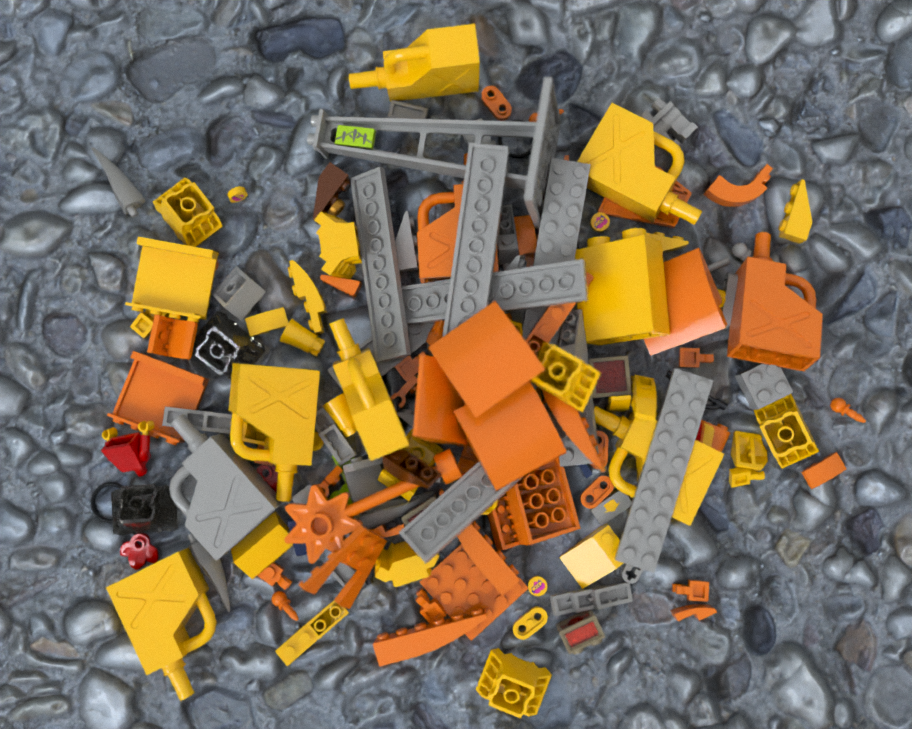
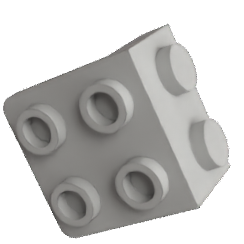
[343,455,386,503]

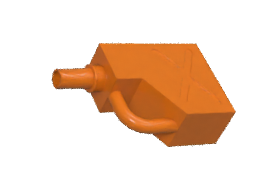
[417,153,499,283]
[727,232,823,372]

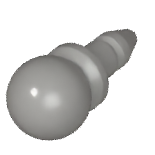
[732,243,753,261]

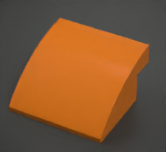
[644,247,727,356]
[428,301,545,418]
[413,355,470,447]
[454,381,566,491]
[487,457,581,550]

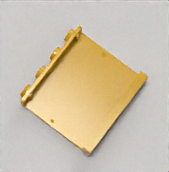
[125,237,219,323]

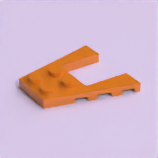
[597,165,692,228]
[298,525,387,609]

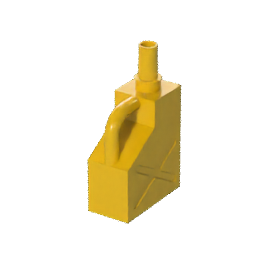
[349,24,480,102]
[577,103,702,225]
[329,318,409,461]
[228,363,320,502]
[594,406,724,526]
[106,547,217,701]

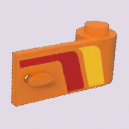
[695,419,731,453]

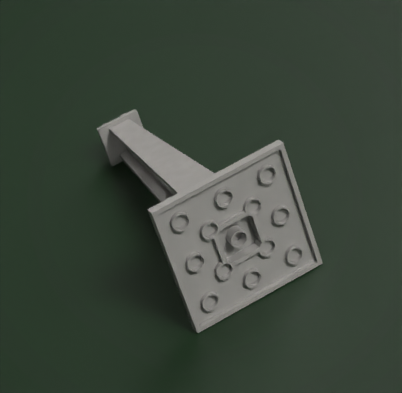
[307,77,561,231]

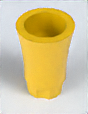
[280,318,326,357]
[322,393,358,438]

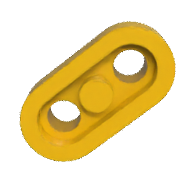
[512,606,548,640]

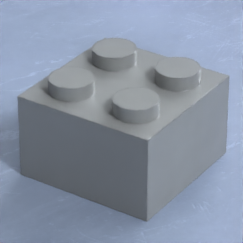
[734,363,793,410]

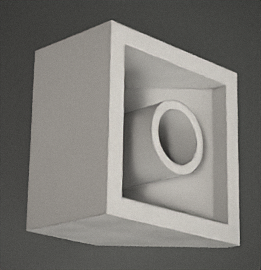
[212,266,266,320]

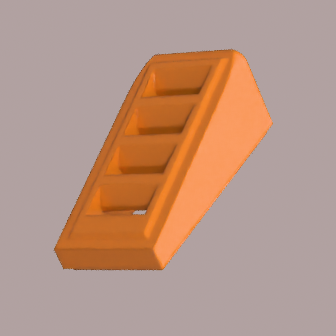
[320,275,362,297]

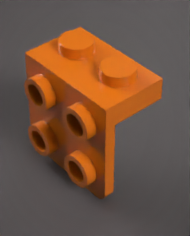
[147,315,198,360]

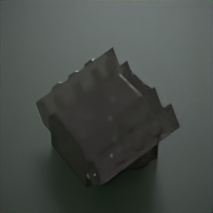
[193,311,266,380]
[111,484,178,536]

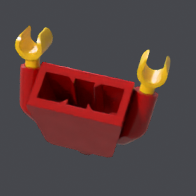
[101,421,154,477]

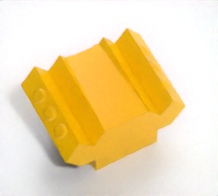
[153,177,222,247]
[314,212,362,279]
[530,342,601,412]
[754,394,819,469]
[375,541,439,587]
[475,648,552,718]

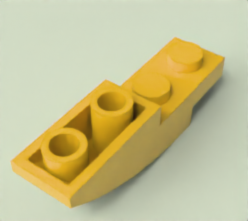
[288,260,327,335]
[630,375,657,421]
[275,600,349,666]

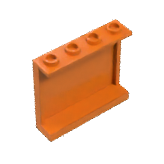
[107,351,209,445]

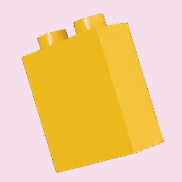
[574,228,670,346]

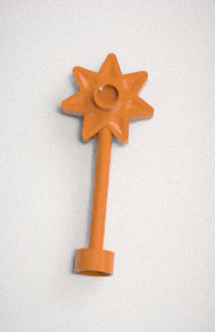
[284,448,462,564]

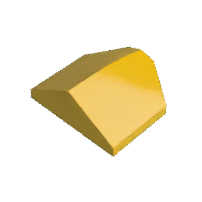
[730,431,768,470]

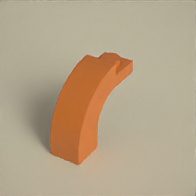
[703,164,773,207]

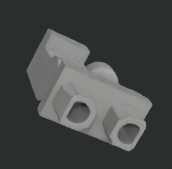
[640,98,698,154]

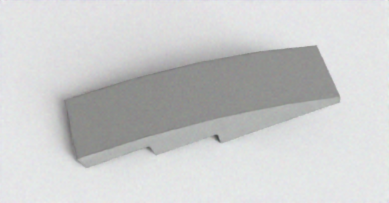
[315,396,357,466]
[162,406,232,434]
[550,582,633,616]

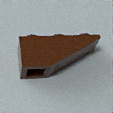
[313,162,350,225]
[382,448,442,489]

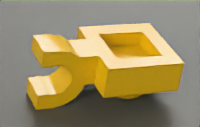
[729,467,765,488]

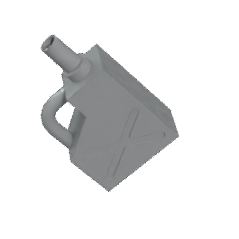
[169,414,283,561]

